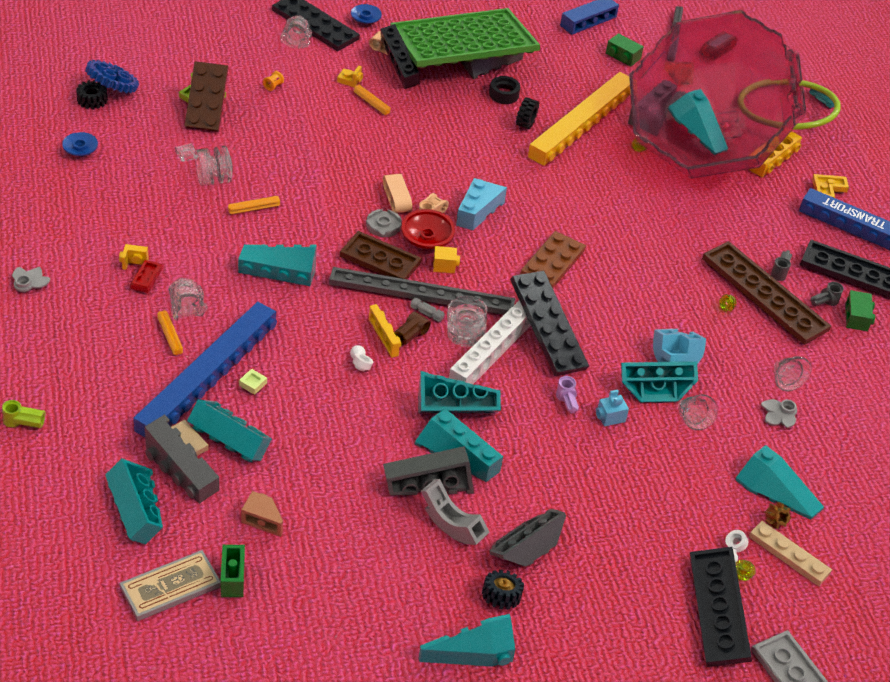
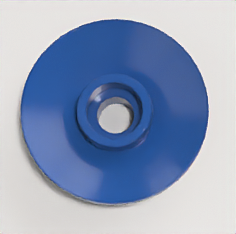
[351,4,382,23]
[62,132,98,156]

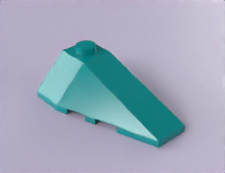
[668,89,728,155]
[735,445,824,520]
[418,614,516,667]

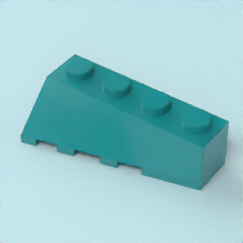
[238,244,317,286]
[418,371,501,413]
[187,399,272,462]
[415,409,503,482]
[105,458,163,544]

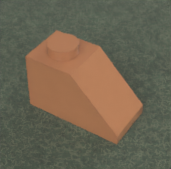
[241,491,283,537]

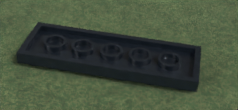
[272,0,360,51]
[800,240,890,297]
[510,271,589,376]
[690,547,752,667]

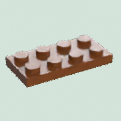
[520,231,586,288]

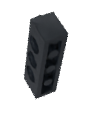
[380,24,420,89]

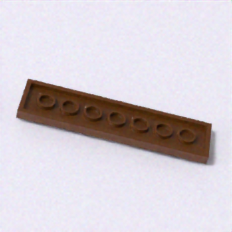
[702,241,831,345]

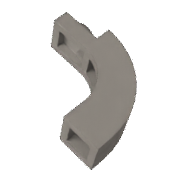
[421,479,489,545]

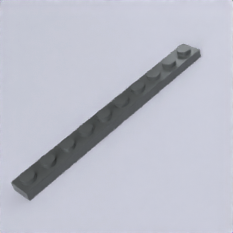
[329,267,515,315]

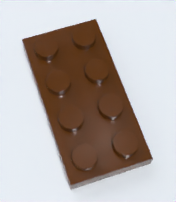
[185,61,229,132]
[340,231,421,279]

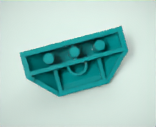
[621,362,698,402]

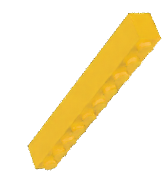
[528,72,636,166]

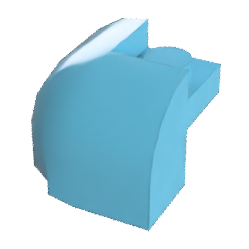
[653,329,706,364]

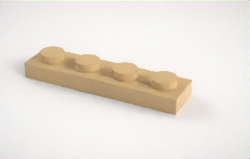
[749,521,832,586]

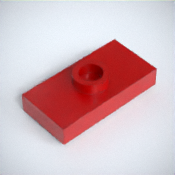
[130,260,163,293]

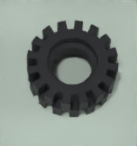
[76,80,108,109]
[516,97,540,129]

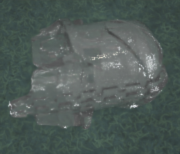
[280,15,312,49]
[168,278,208,321]

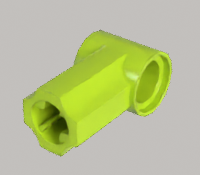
[2,400,46,428]

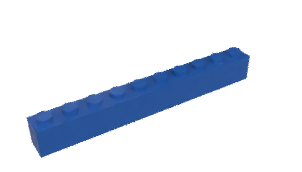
[133,301,277,437]

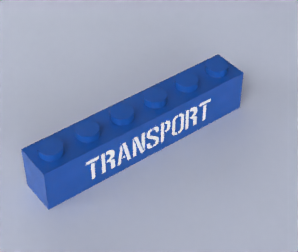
[799,188,890,250]

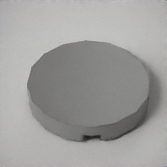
[366,209,402,237]

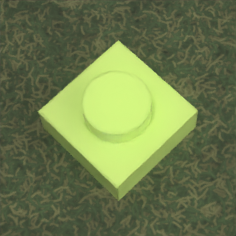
[239,369,267,395]

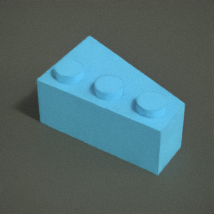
[456,178,507,230]

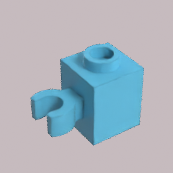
[596,390,629,427]

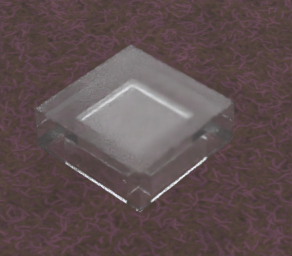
[175,143,198,162]

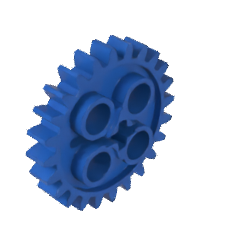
[85,60,139,93]

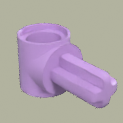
[556,376,579,413]

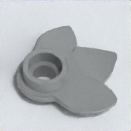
[12,267,50,292]
[761,399,797,428]

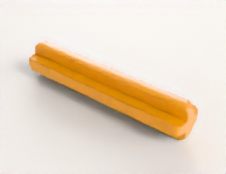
[354,84,391,115]
[228,196,280,215]
[157,310,183,356]

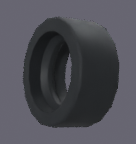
[489,76,521,104]

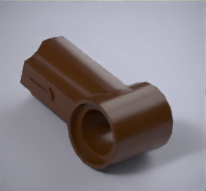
[394,311,431,345]

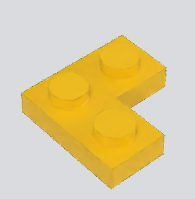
[812,174,849,198]

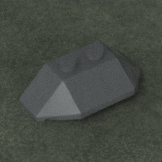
[489,509,566,567]

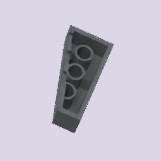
[145,414,219,504]

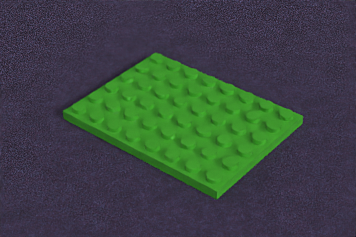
[390,8,540,68]

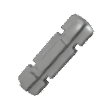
[410,298,445,322]

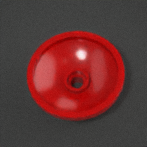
[401,209,455,249]

